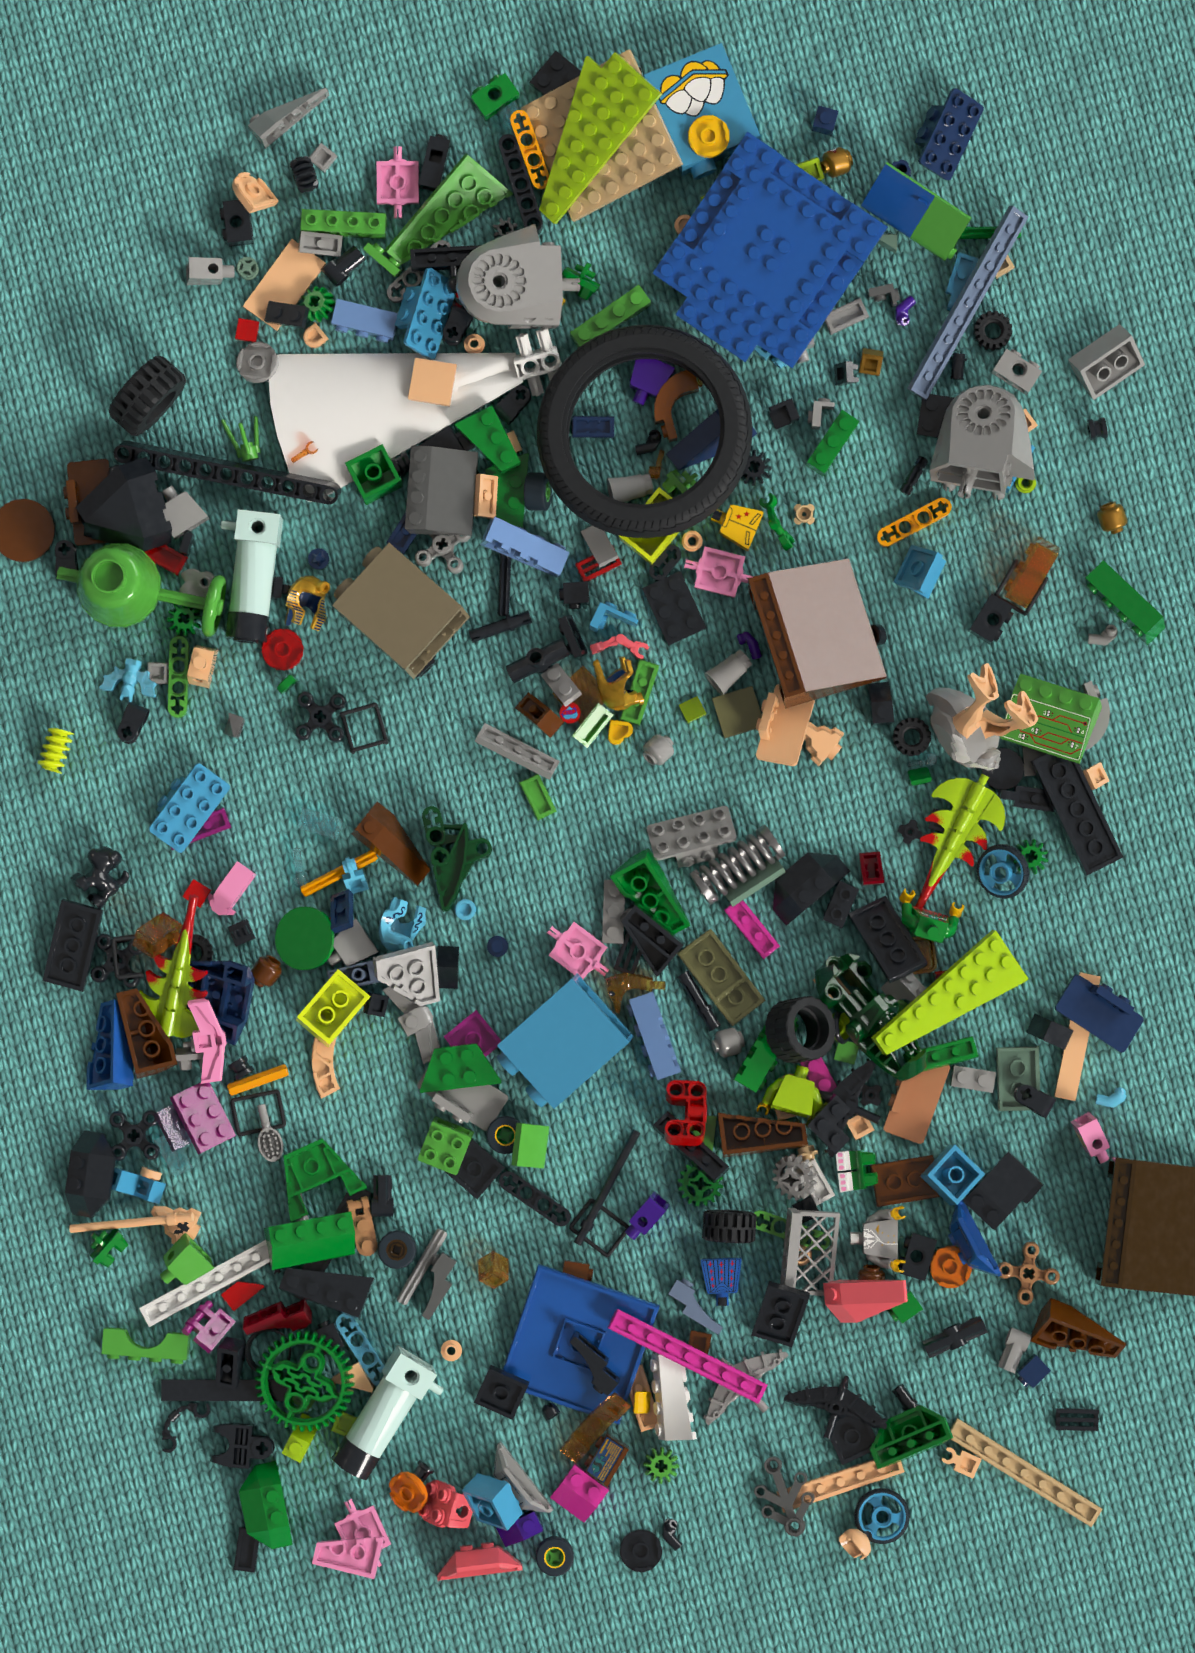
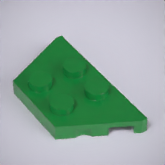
[485,453,529,528]
[420,1043,502,1093]

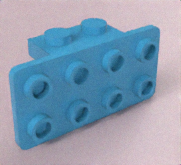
[395,268,455,360]
[149,763,230,853]

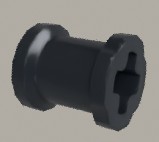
[413,1460,434,1483]

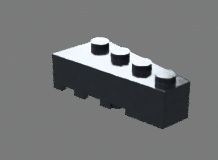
[279,1268,375,1320]

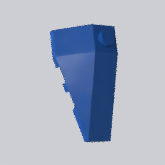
[86,999,134,1090]

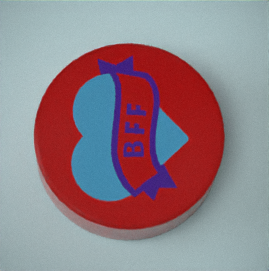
[559,703,581,724]

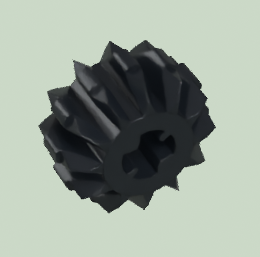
[290,156,319,193]
[741,450,772,486]

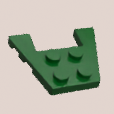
[284,1138,367,1223]

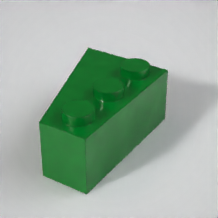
[454,406,521,474]

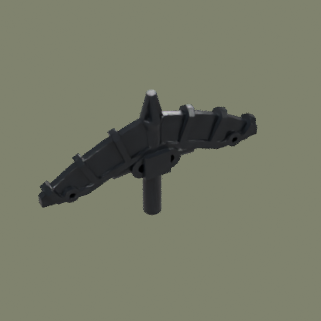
[819,1058,881,1157]
[784,1376,888,1441]

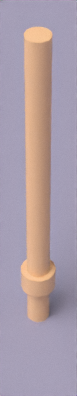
[69,1212,194,1233]

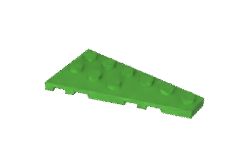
[385,153,513,264]

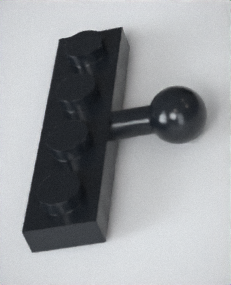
[410,245,481,293]

